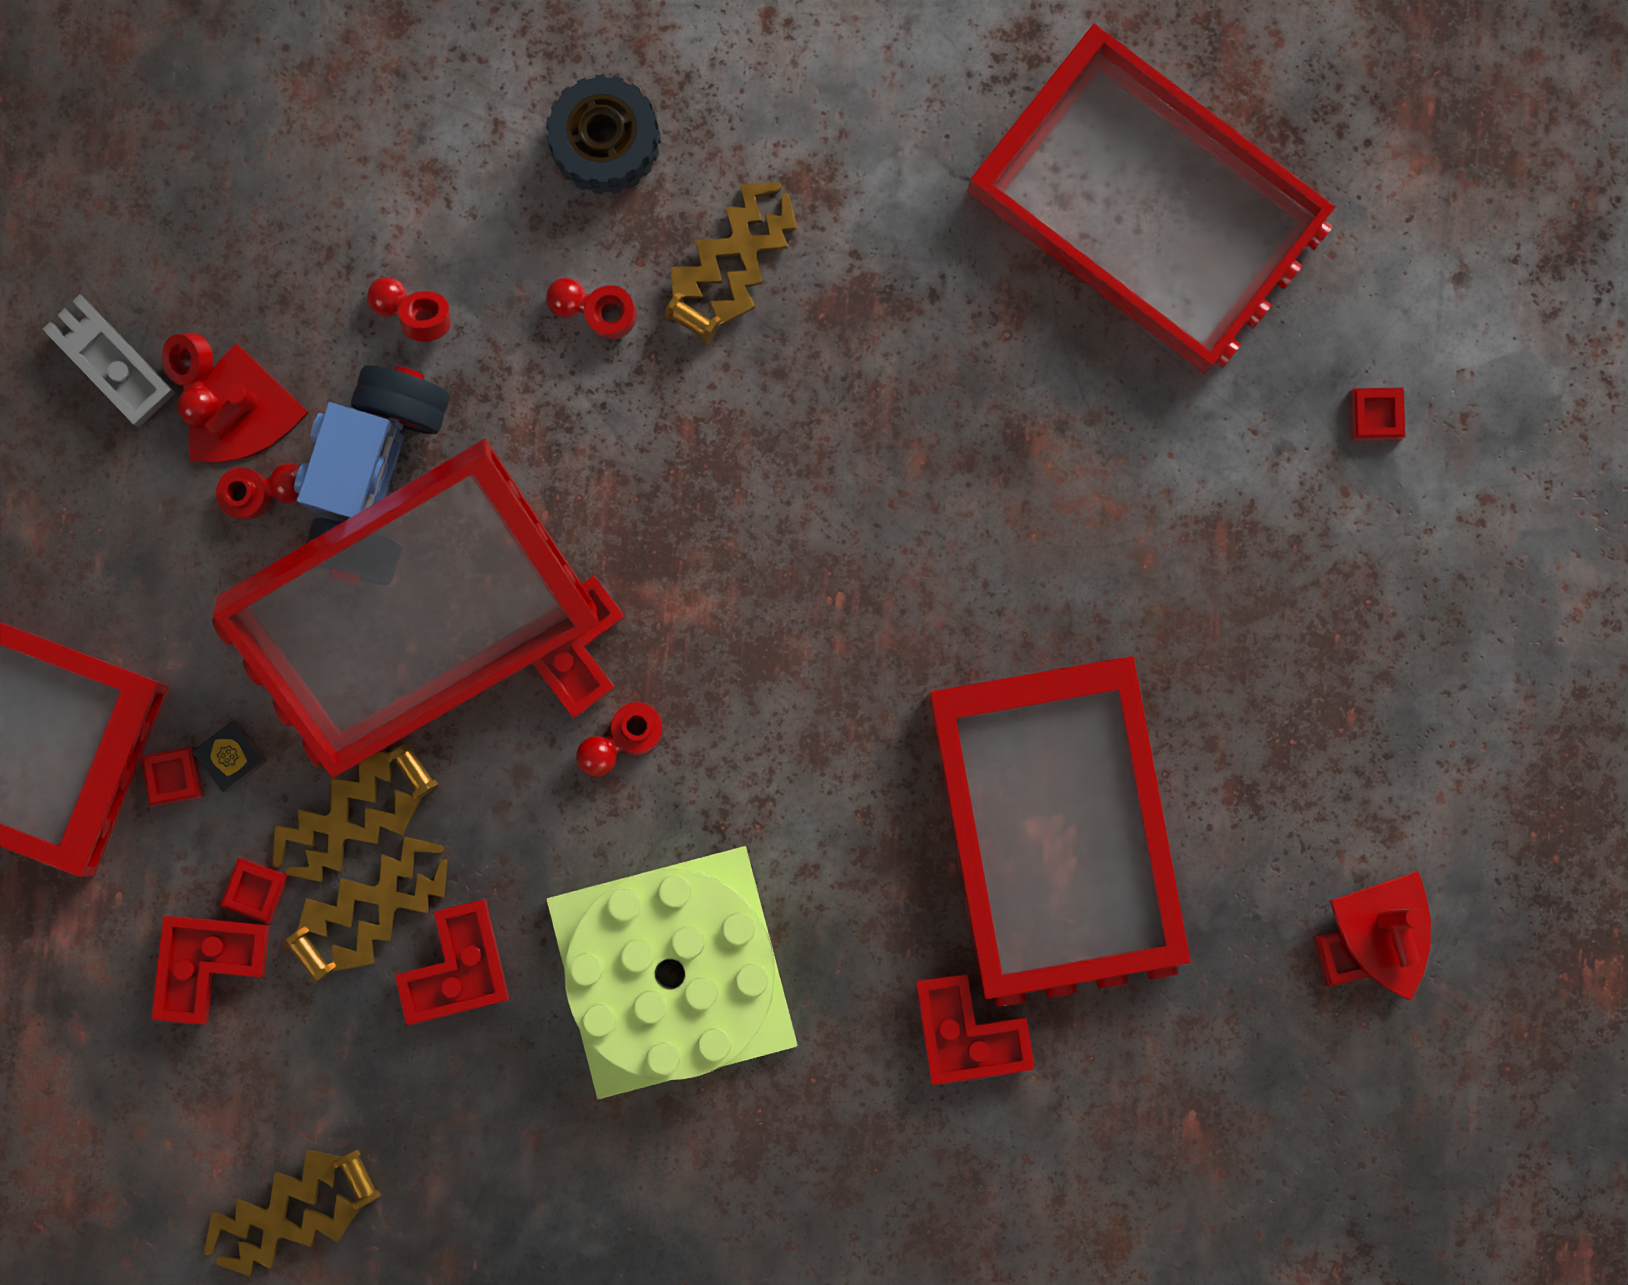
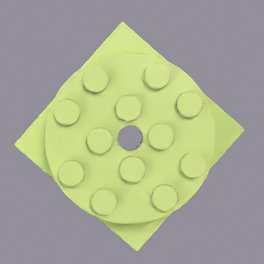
[546,846,798,1100]

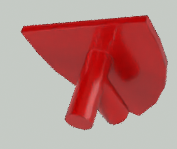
[188,343,309,463]
[1329,871,1431,1000]

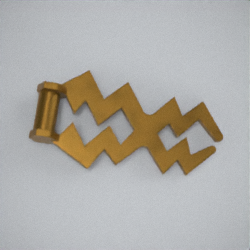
[664,182,797,344]
[273,742,439,882]
[283,836,448,985]
[204,1149,381,1277]

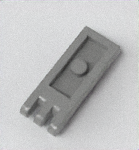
[43,294,176,428]

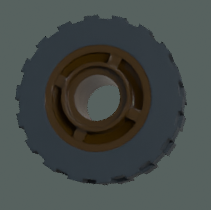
[546,75,661,195]

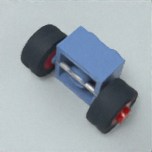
[294,365,450,586]

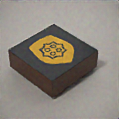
[192,720,267,793]

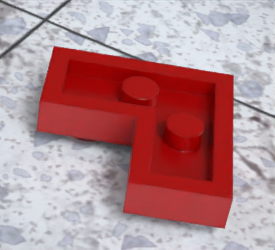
[532,575,626,719]
[395,899,510,1025]
[151,915,270,1025]
[916,973,1035,1085]

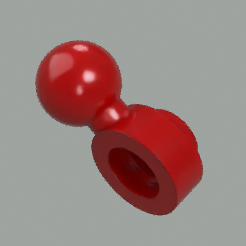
[367,277,451,342]
[546,278,637,340]
[161,333,219,427]
[216,463,300,520]
[576,702,662,777]

